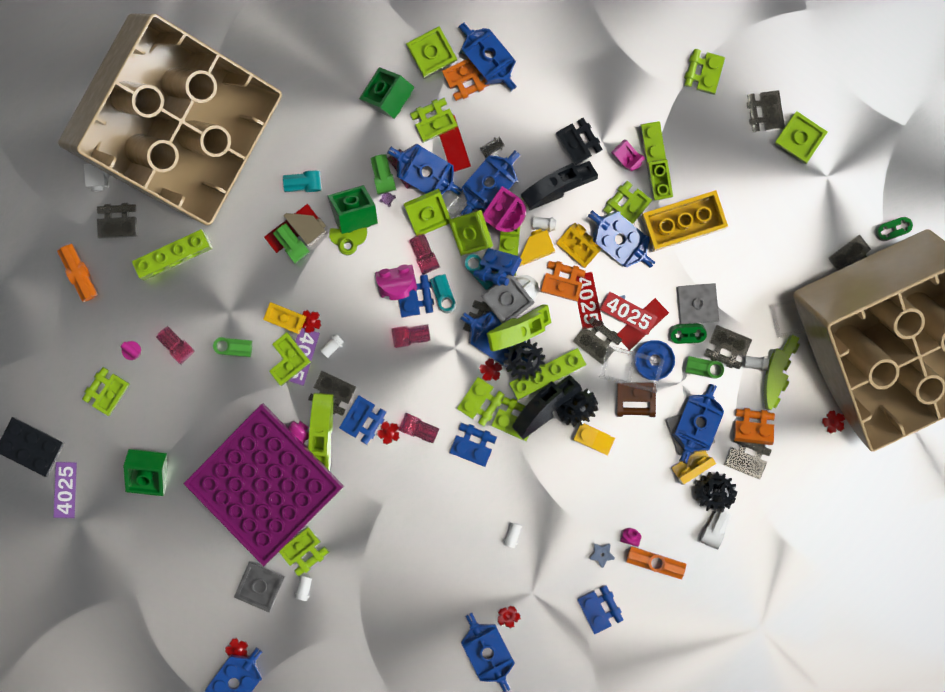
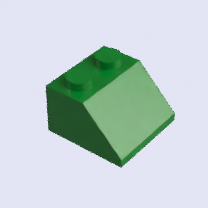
[359,67,415,119]
[327,185,378,234]
[123,449,168,496]

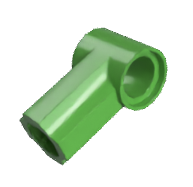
[371,154,396,194]
[273,224,310,263]
[213,337,252,357]
[685,356,724,379]

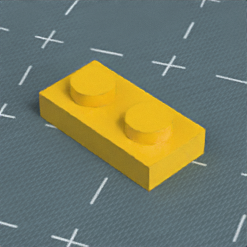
[263,302,306,334]

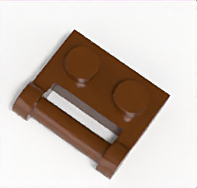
[616,382,656,418]

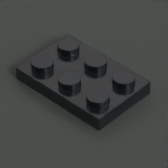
[0,417,64,477]

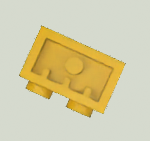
[557,223,602,268]
[671,451,716,485]

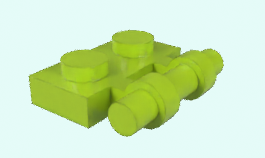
[684,49,725,95]
[410,98,458,143]
[603,181,652,224]
[82,367,130,416]
[457,377,505,426]
[491,396,529,441]
[279,527,329,576]

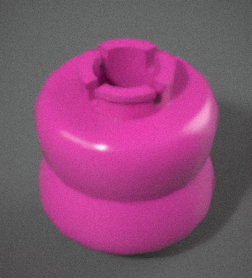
[288,421,309,444]

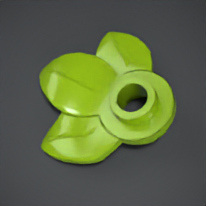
[329,228,367,255]

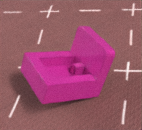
[611,139,645,171]

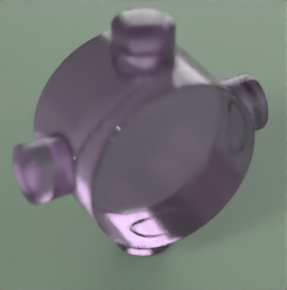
[379,192,396,207]

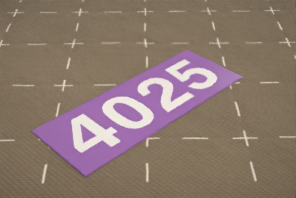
[289,328,320,386]
[53,462,77,518]

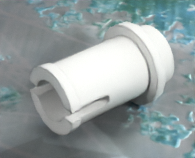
[533,217,557,232]
[320,334,344,358]
[744,356,769,372]
[503,522,522,548]
[294,576,312,601]

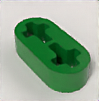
[876,217,913,241]
[670,323,707,344]

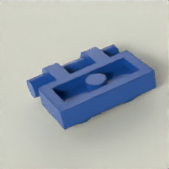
[474,248,522,286]
[399,275,434,318]
[339,395,387,445]
[450,423,497,467]
[577,585,624,634]

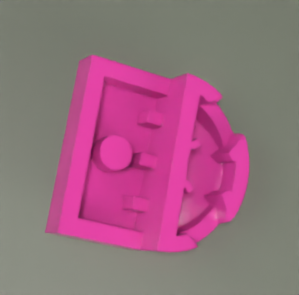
[483,186,526,232]
[375,264,417,300]

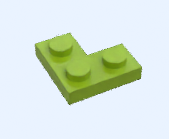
[269,332,311,386]

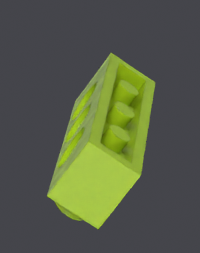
[132,229,213,281]
[509,348,587,401]

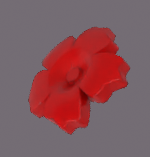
[302,310,322,334]
[479,358,503,381]
[822,410,845,434]
[377,421,400,445]
[498,606,521,629]
[225,638,248,657]

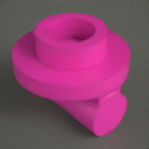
[120,341,141,360]
[620,528,642,547]

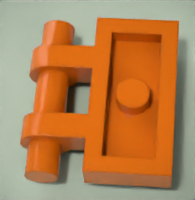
[442,59,490,101]
[541,261,586,302]
[734,408,775,445]

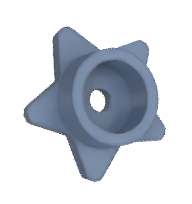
[590,544,615,568]

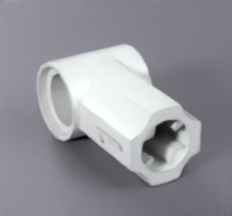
[700,509,732,550]

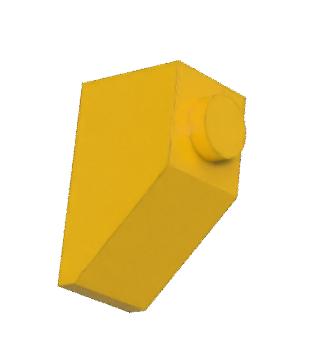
[519,229,555,267]
[573,423,615,456]

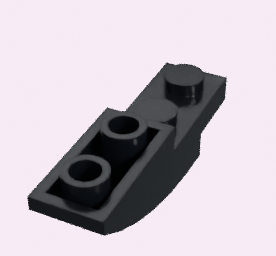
[521,161,598,211]
[512,375,582,439]

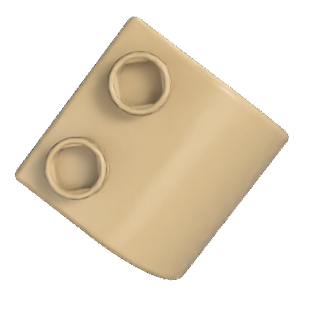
[58,13,282,225]
[793,229,945,452]

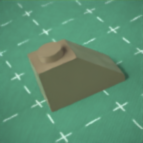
[283,213,326,246]

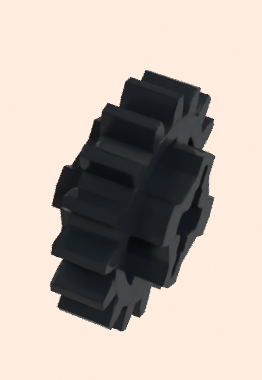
[503,339,545,381]
[556,389,598,427]
[695,471,738,513]

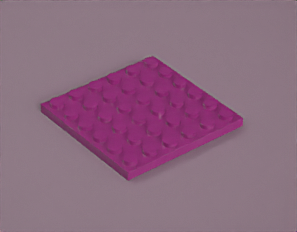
[183,403,344,567]

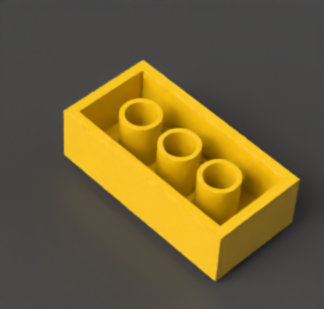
[641,190,728,252]

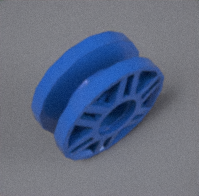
[634,340,675,381]

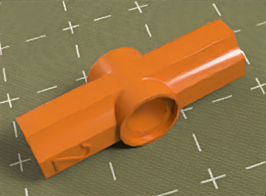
[57,243,98,302]
[626,546,687,580]

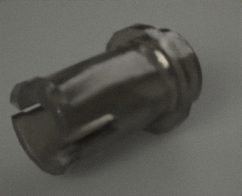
[480,137,505,158]

